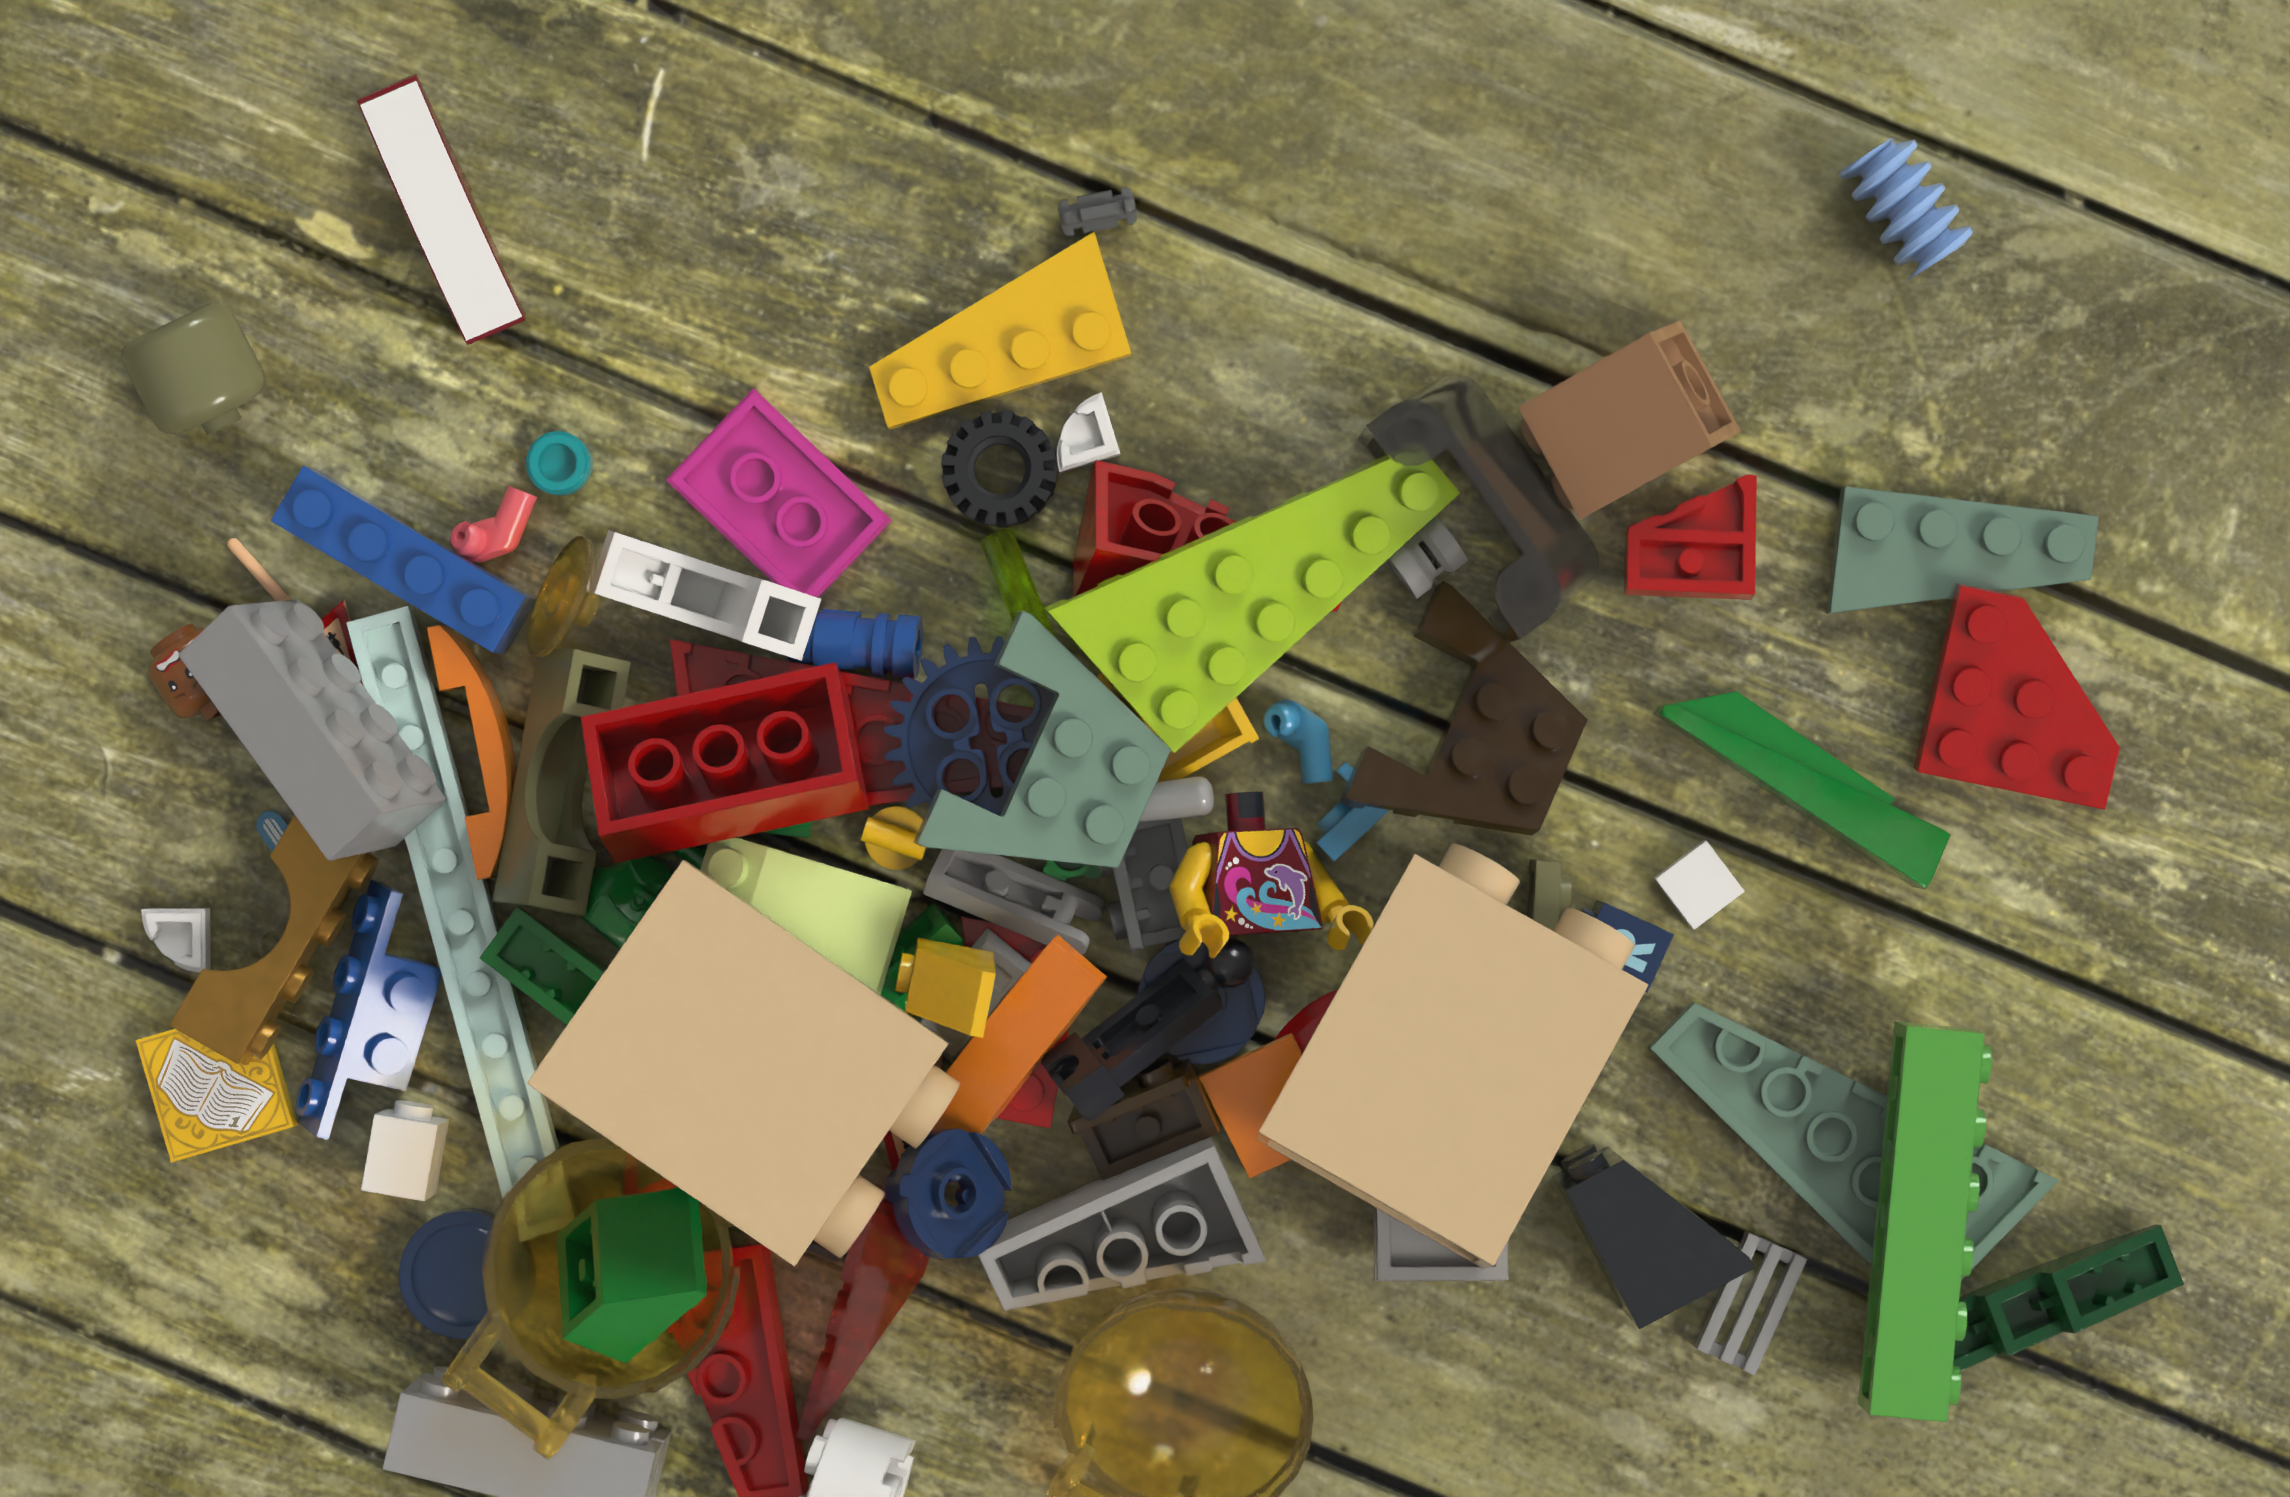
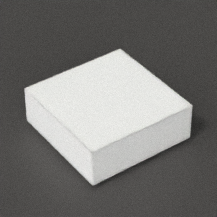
[1653,840,1745,930]

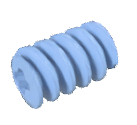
[1838,137,1973,281]

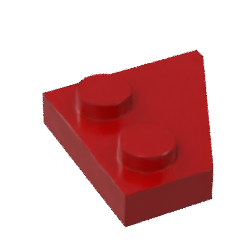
[1624,474,1757,600]

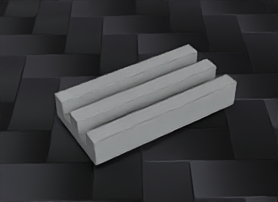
[1694,1231,1807,1375]

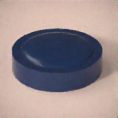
[399,1208,531,1339]

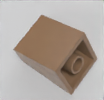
[1518,320,1741,520]

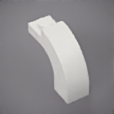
[589,530,821,661]

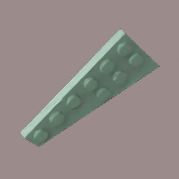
[1647,1001,2059,1280]

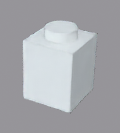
[361,1100,449,1201]

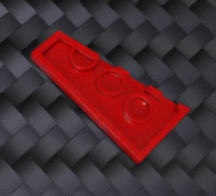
[668,1242,809,1497]

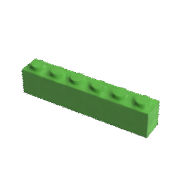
[1858,1021,1992,1422]

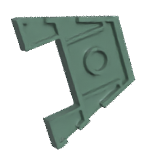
[913,611,1171,868]

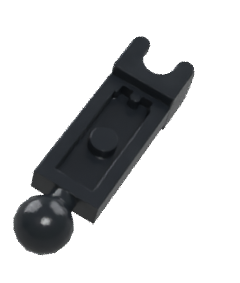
[1041,938,1255,1121]

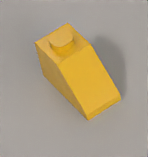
[895,938,996,1038]

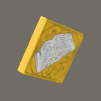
[135,1029,298,1163]

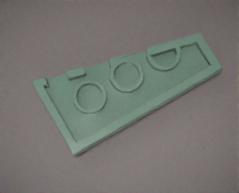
[1826,486,2099,614]

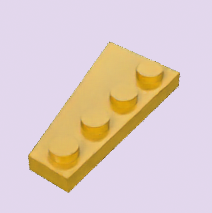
[869,232,1132,430]

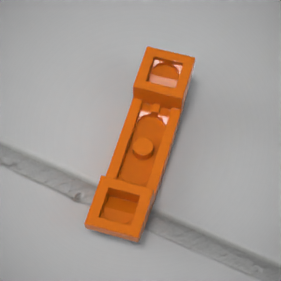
[427,625,517,880]

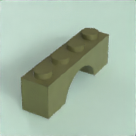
[493,649,631,916]

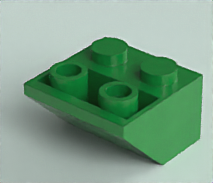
[557,1188,707,1363]

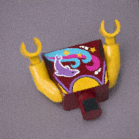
[1169,792,1374,958]

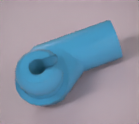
[1263,699,1333,783]

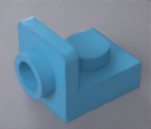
[1314,762,1389,862]

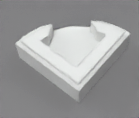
[1057,392,1120,474]
[141,908,211,972]

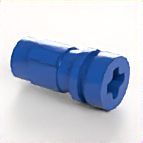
[788,609,923,679]

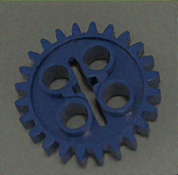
[884,636,1054,816]

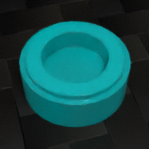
[526,431,593,496]

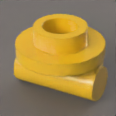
[861,806,927,870]

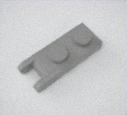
[923,849,1105,955]

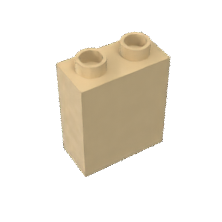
[1256,843,1648,1269]
[527,860,961,1267]

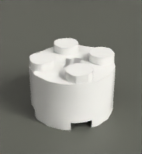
[799,1417,915,1497]

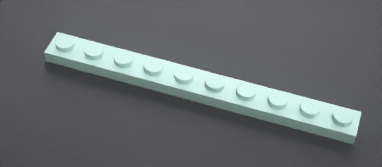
[346,606,578,1240]

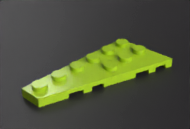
[1044,443,1460,753]

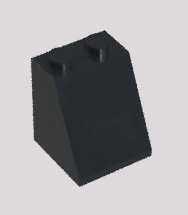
[1552,1144,1755,1329]

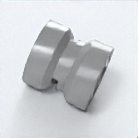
[1386,516,1468,599]

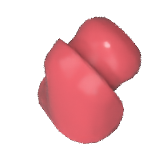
[450,486,538,563]

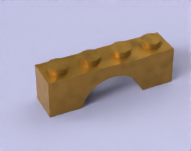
[169,814,379,1065]

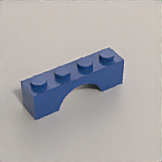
[271,465,538,654]

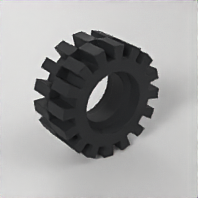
[941,410,1058,528]

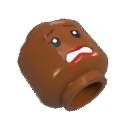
[148,623,222,722]

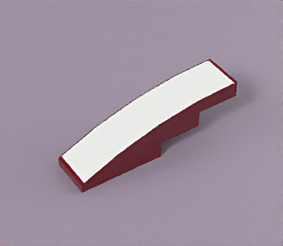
[357,73,526,345]

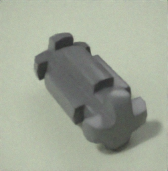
[1058,187,1137,237]

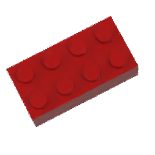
[581,662,869,863]

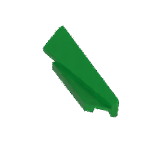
[1653,691,1951,889]

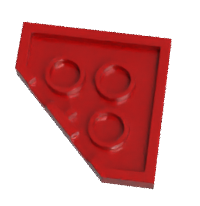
[1914,583,2120,810]

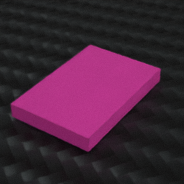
[666,388,893,598]

